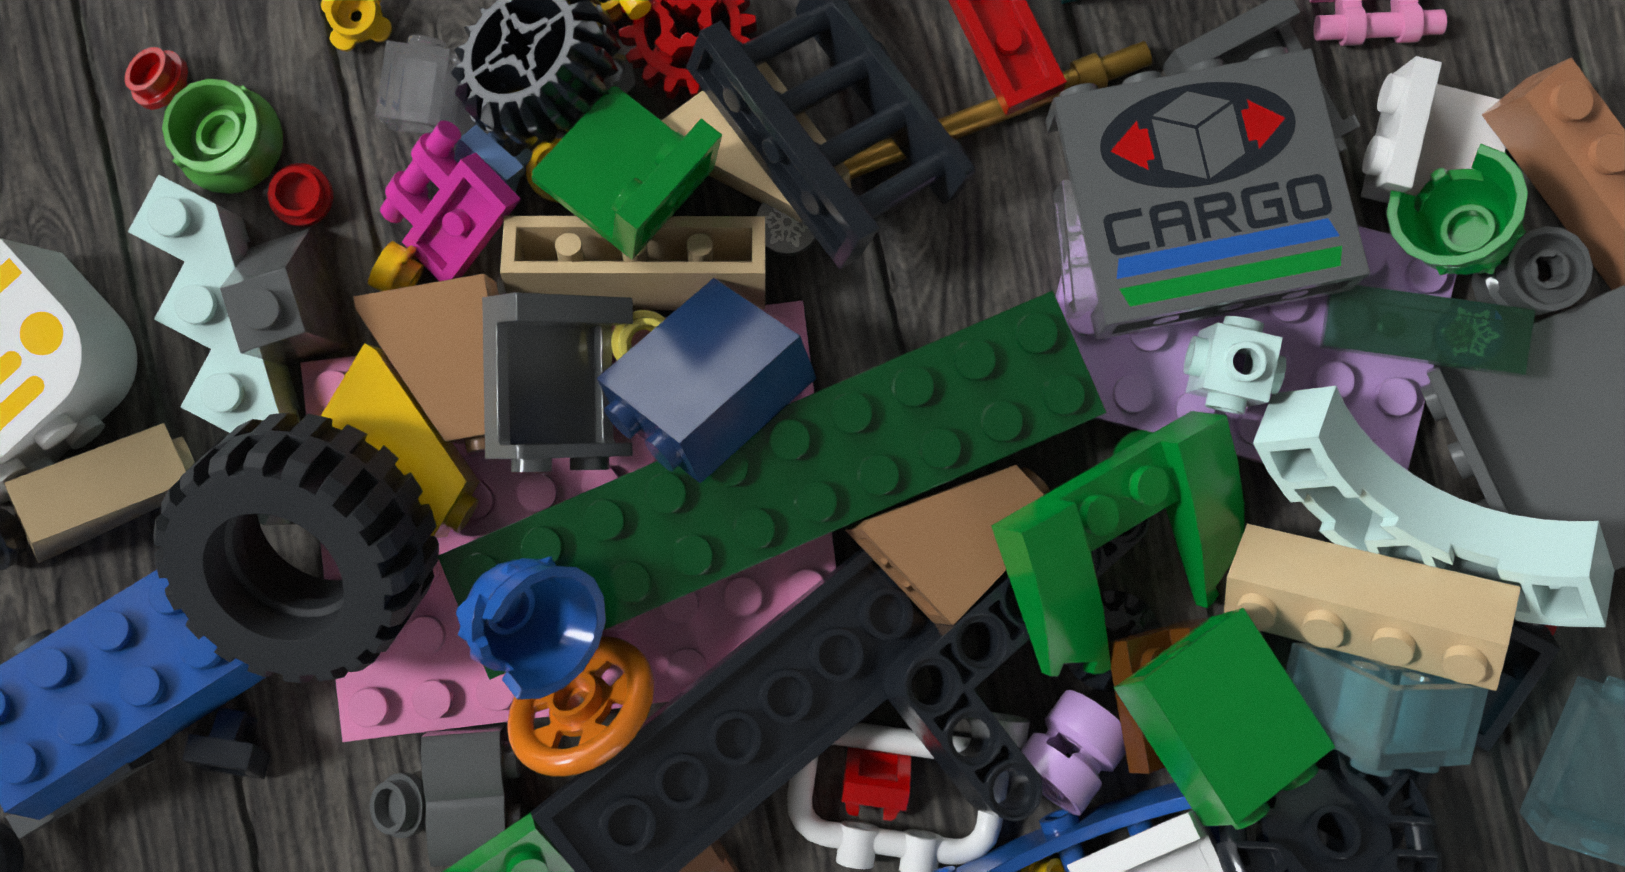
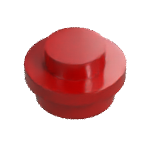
[125,47,188,110]
[268,163,333,227]

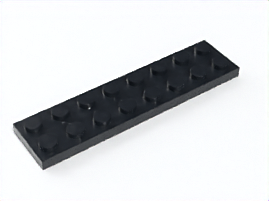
[530,484,1014,872]

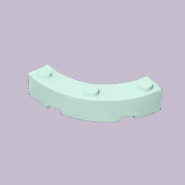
[1253,386,1615,627]

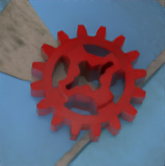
[619,0,757,99]

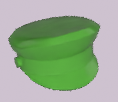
[162,79,283,194]

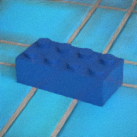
[0,570,266,820]

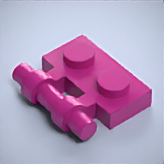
[380,120,521,281]

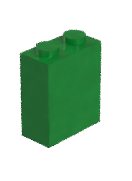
[1114,608,1335,830]

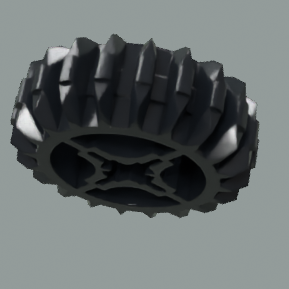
[451,0,621,148]

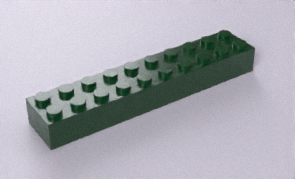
[437,290,1107,680]

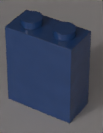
[596,278,817,483]

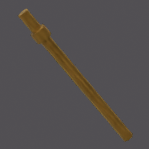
[843,41,1152,180]

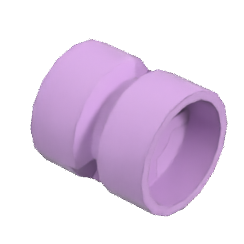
[1021,690,1126,815]

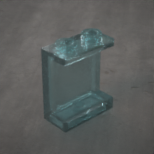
[1519,676,1625,866]

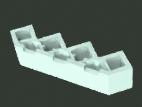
[128,175,301,525]

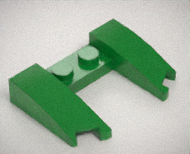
[991,411,1245,676]

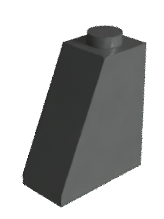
[220,228,351,367]

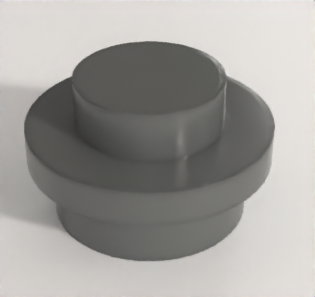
[370,772,426,839]

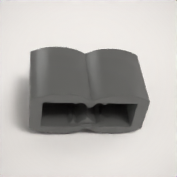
[421,723,526,867]

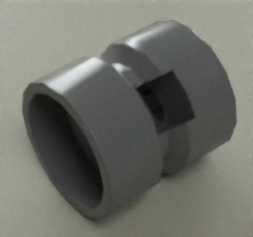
[1472,226,1593,321]

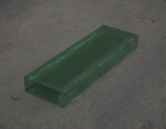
[1320,285,1535,377]

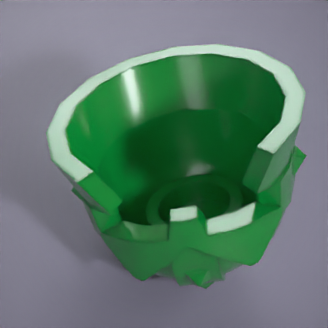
[1386,144,1528,276]

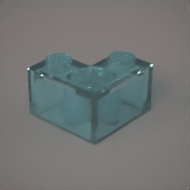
[1286,643,1489,777]

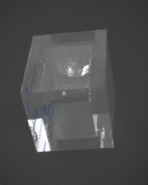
[375,35,460,135]

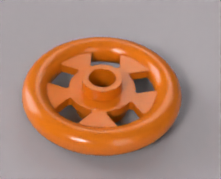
[507,636,654,777]

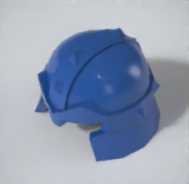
[456,557,606,699]

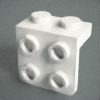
[1361,56,1506,203]

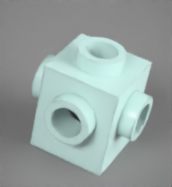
[1184,316,1286,414]

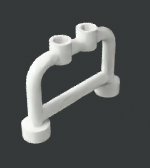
[787,712,1030,872]

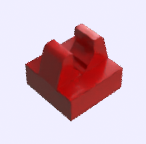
[842,747,911,821]

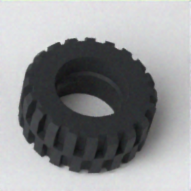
[153,412,439,683]

